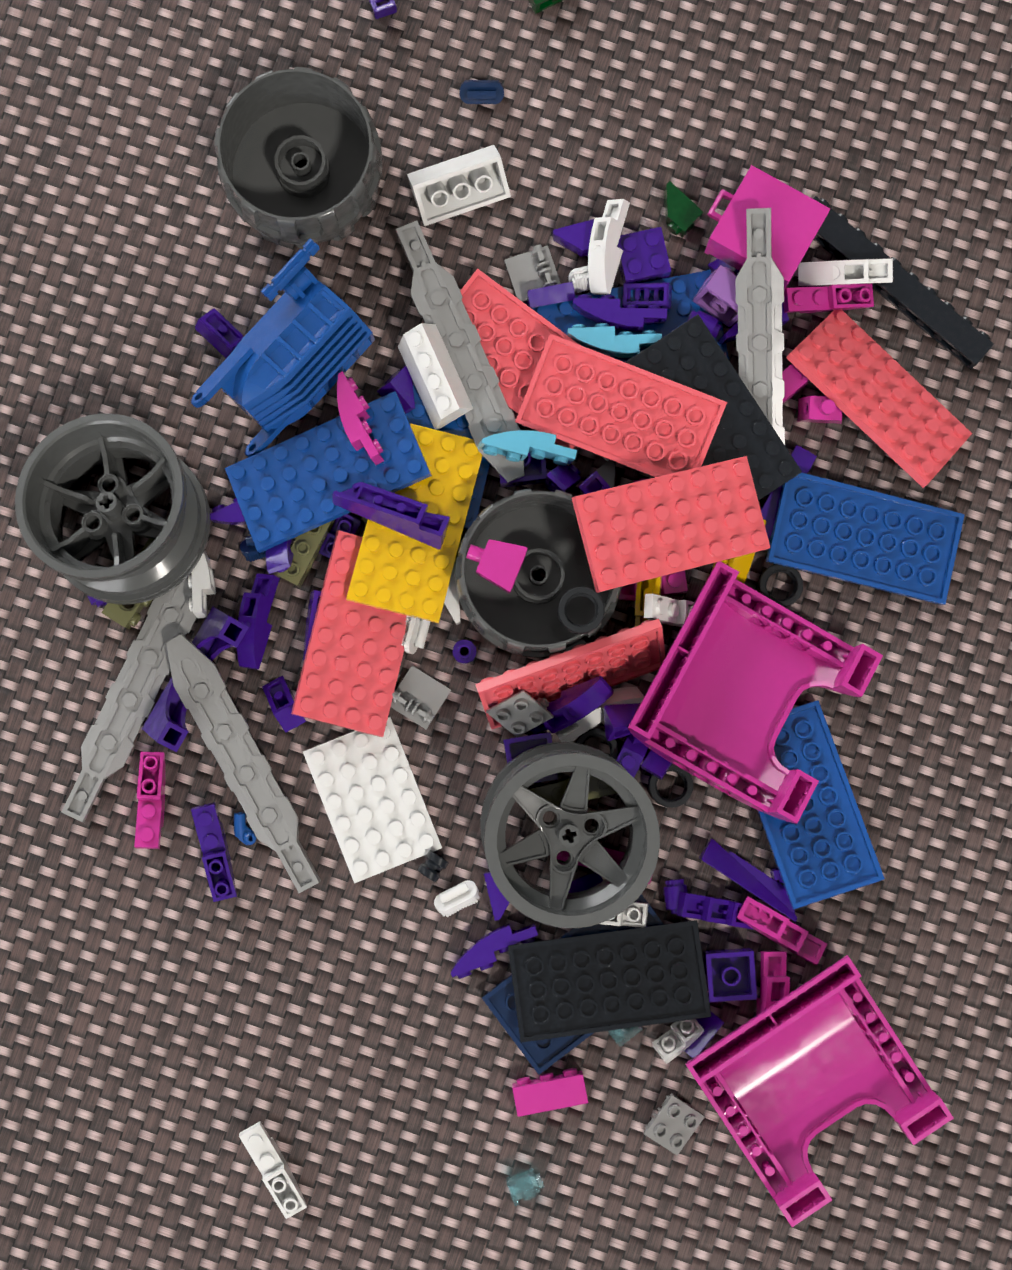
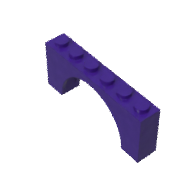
[142,607,249,752]

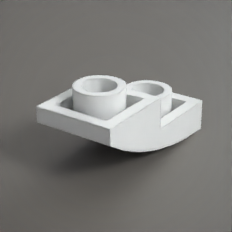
[600,902,648,928]
[652,1019,704,1064]

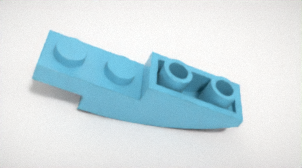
[566,323,662,358]
[478,430,577,466]

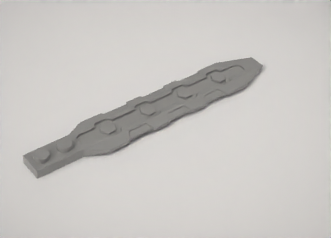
[735,208,785,445]
[396,221,524,482]
[61,573,197,822]
[166,634,321,893]

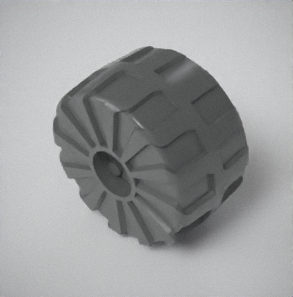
[214,67,383,249]
[455,489,621,658]

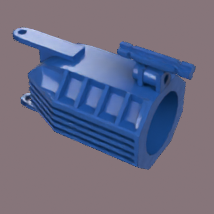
[191,239,375,457]

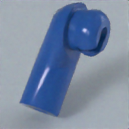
[234,812,257,845]

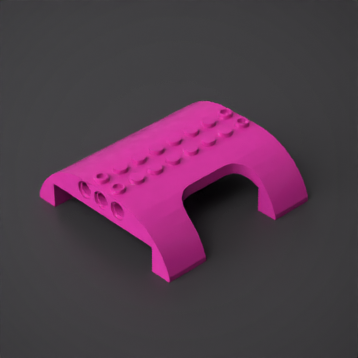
[628,561,883,824]
[685,955,954,1227]

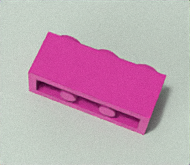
[512,1068,588,1117]

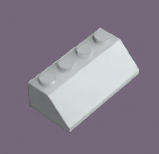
[407,145,511,226]
[398,323,474,430]

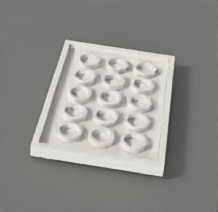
[303,717,442,883]

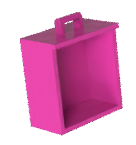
[704,165,830,290]

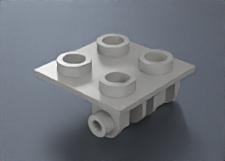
[504,244,561,302]
[391,666,451,730]
[486,690,554,737]
[643,1093,705,1155]

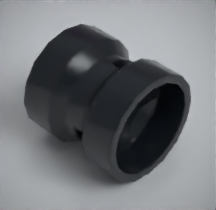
[417,850,449,882]

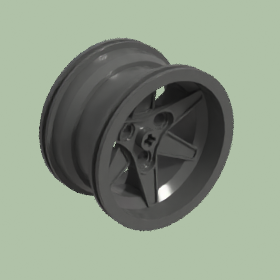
[15,413,211,605]
[480,742,660,928]

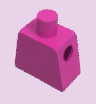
[797,396,842,424]
[466,539,528,593]

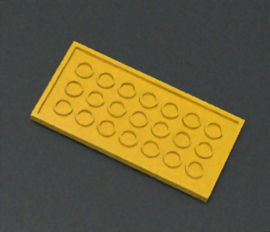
[346,423,483,624]

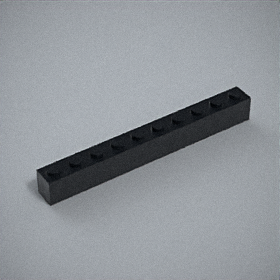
[813,196,994,370]

